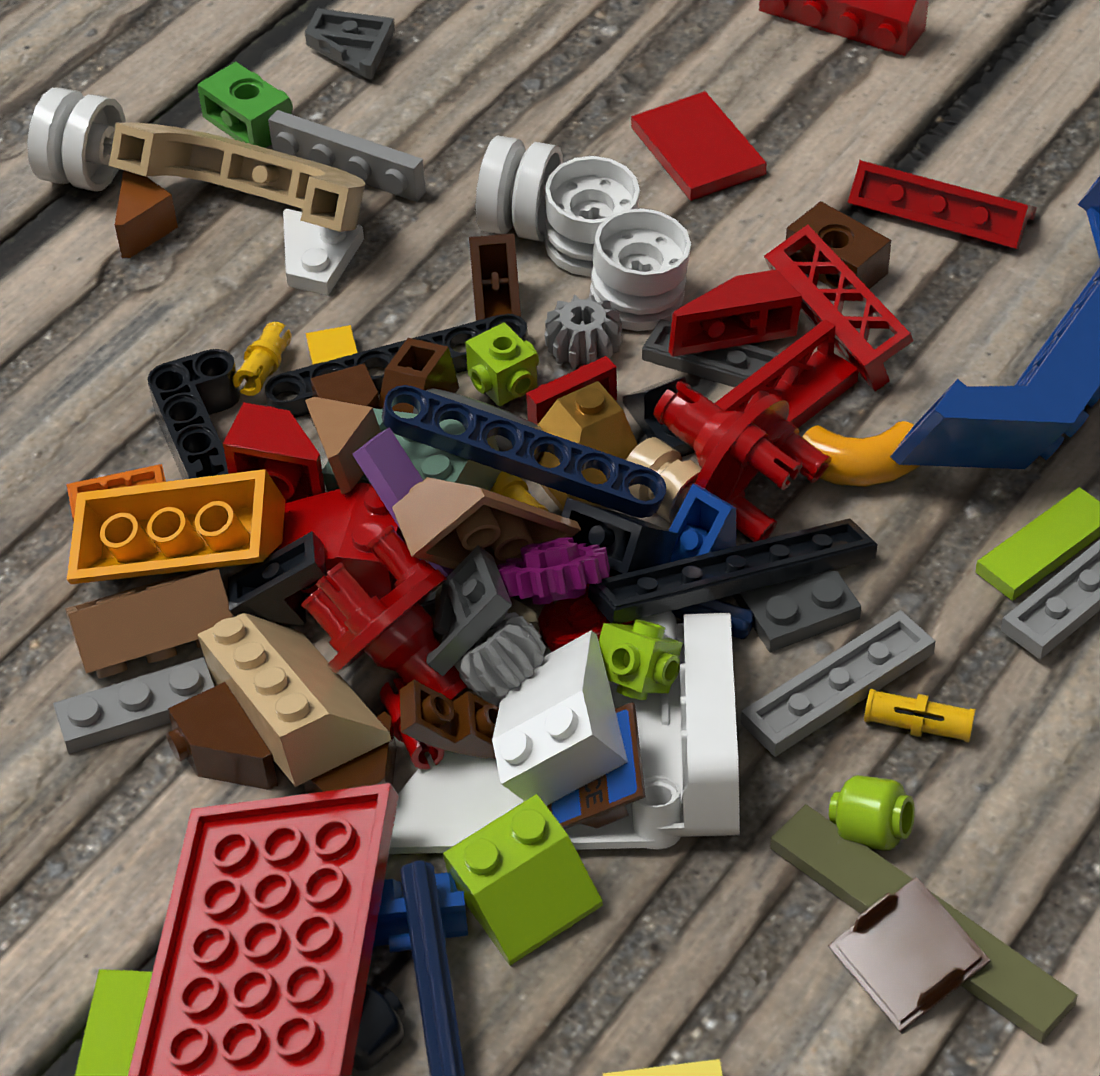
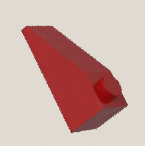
[668,269,802,357]

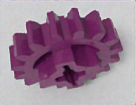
[497,537,610,605]

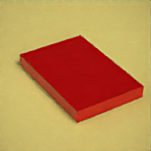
[631,91,767,201]

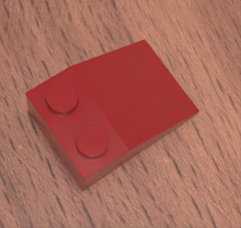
[252,483,406,599]

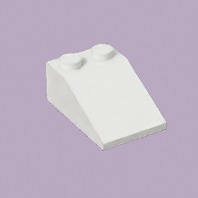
[492,630,628,806]

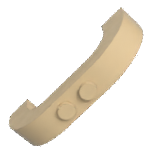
[109,122,365,232]

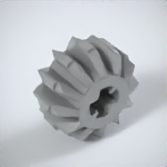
[545,294,622,370]
[454,612,546,700]

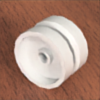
[27,88,126,191]
[476,135,563,242]

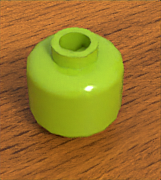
[829,775,915,851]

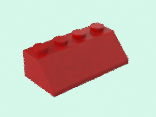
[759,0,928,56]

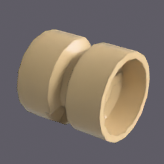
[626,437,702,524]

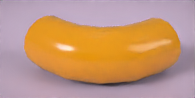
[802,421,920,487]

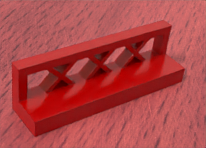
[848,160,1037,249]
[764,225,913,391]
[715,319,859,428]

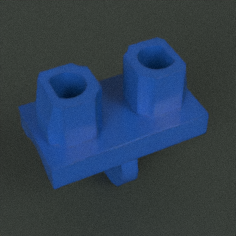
[373,872,469,952]

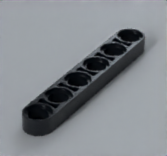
[265,314,528,418]

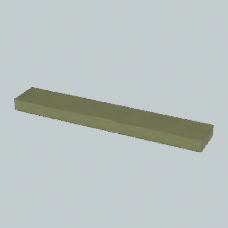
[770,804,1078,1043]

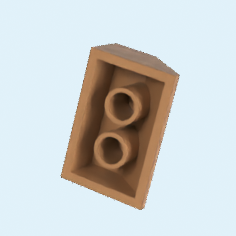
[392,477,581,570]
[65,568,233,678]

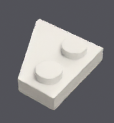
[283,209,364,296]

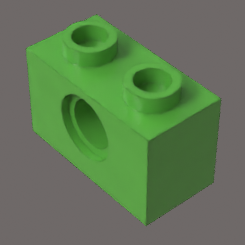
[197,62,293,148]

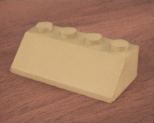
[197,613,391,787]

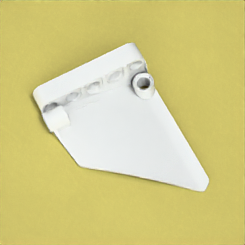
[389,611,740,854]

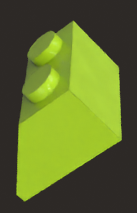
[443,794,603,966]

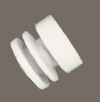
[544,156,640,277]
[589,208,691,331]

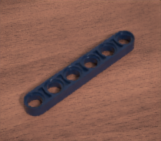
[381,385,666,518]

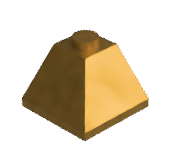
[536,381,638,512]

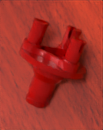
[654,381,832,542]
[301,525,467,700]

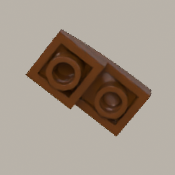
[400,680,499,759]

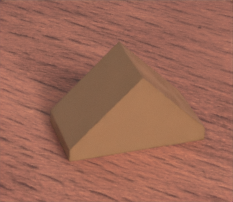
[305,397,381,494]

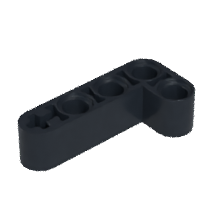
[147,349,241,479]

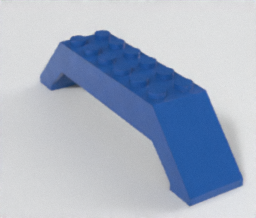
[890,176,1100,469]

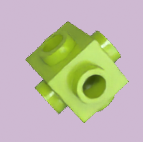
[465,322,539,407]
[599,620,683,700]

